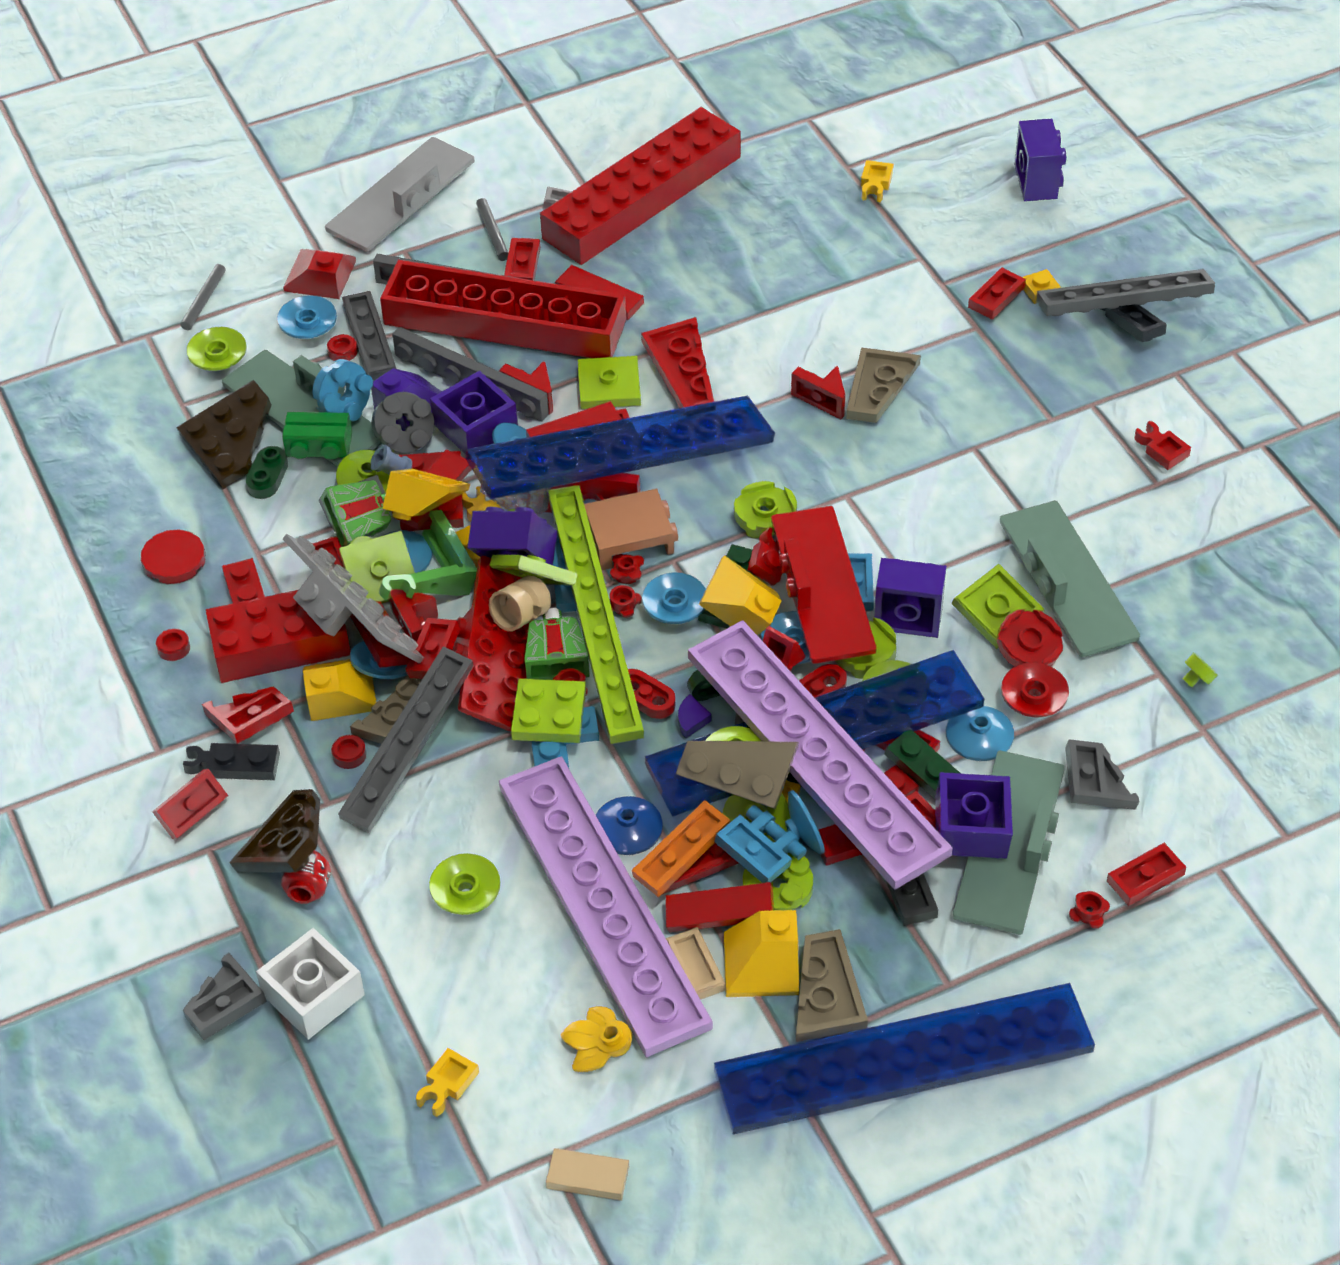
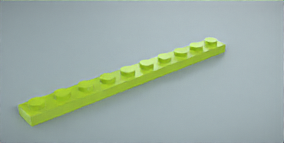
[548,485,644,744]

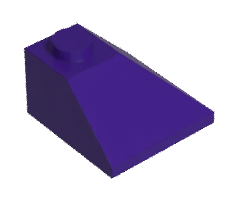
[371,368,442,431]

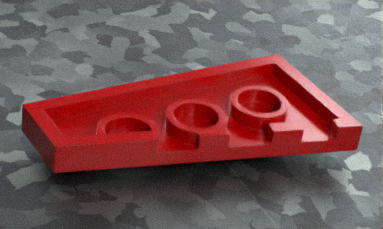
[641,317,715,420]

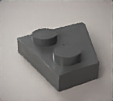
[1065,739,1140,810]
[183,953,267,1040]

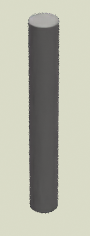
[476,198,508,261]
[180,264,226,330]

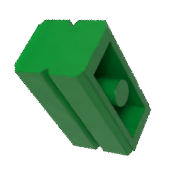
[282,412,352,460]

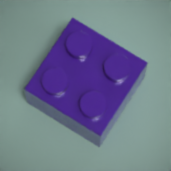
[1014,118,1067,202]
[430,370,518,458]
[467,507,558,565]
[874,558,947,638]
[935,772,1013,859]

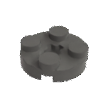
[371,392,434,455]

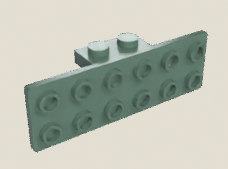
[222,350,382,467]
[999,500,1140,657]
[953,750,1065,935]

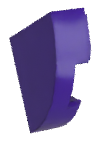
[678,694,712,738]

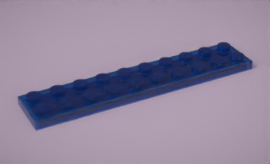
[466,395,775,500]
[645,650,985,817]
[714,983,1095,1135]

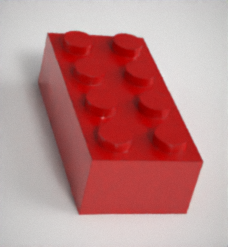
[205,590,351,683]

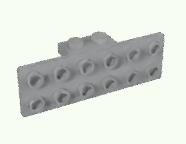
[325,137,475,252]
[283,534,424,663]

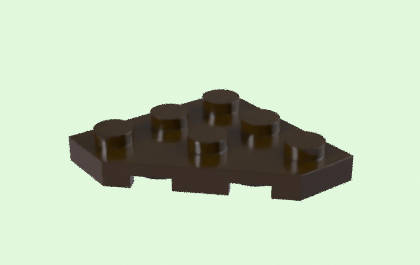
[176,380,272,489]
[229,789,320,873]

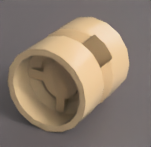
[489,575,551,631]

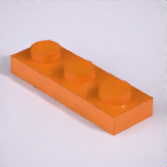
[632,800,731,898]

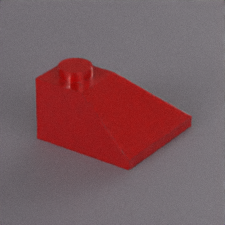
[283,249,356,299]

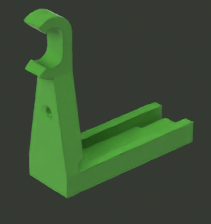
[379,510,477,601]

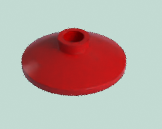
[1001,662,1069,717]

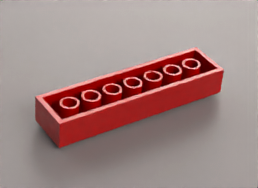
[540,107,741,265]
[380,259,626,358]

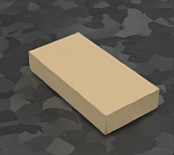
[666,927,726,1000]
[546,1148,629,1201]

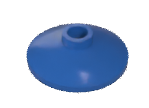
[596,796,663,855]

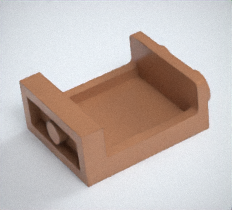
[584,489,678,570]

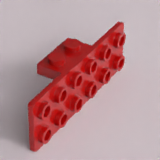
[771,506,877,664]
[452,556,533,732]

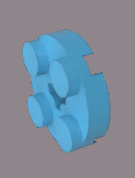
[312,359,373,421]

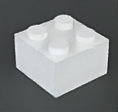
[256,928,365,1040]

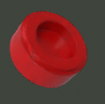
[327,334,358,361]
[156,629,190,661]
[331,735,367,769]

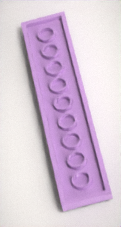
[688,620,953,890]
[499,756,713,1057]

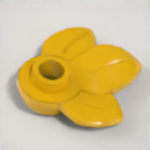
[561,1006,632,1072]

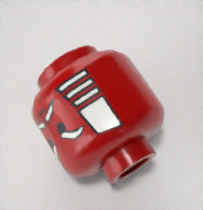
[281,850,331,904]

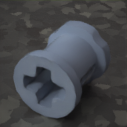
[370,445,412,475]

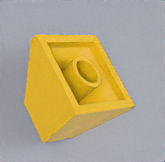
[382,469,470,520]
[699,555,782,636]
[303,659,376,721]
[724,910,799,997]

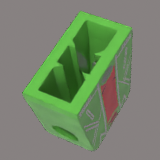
[321,480,391,547]
[525,608,590,680]

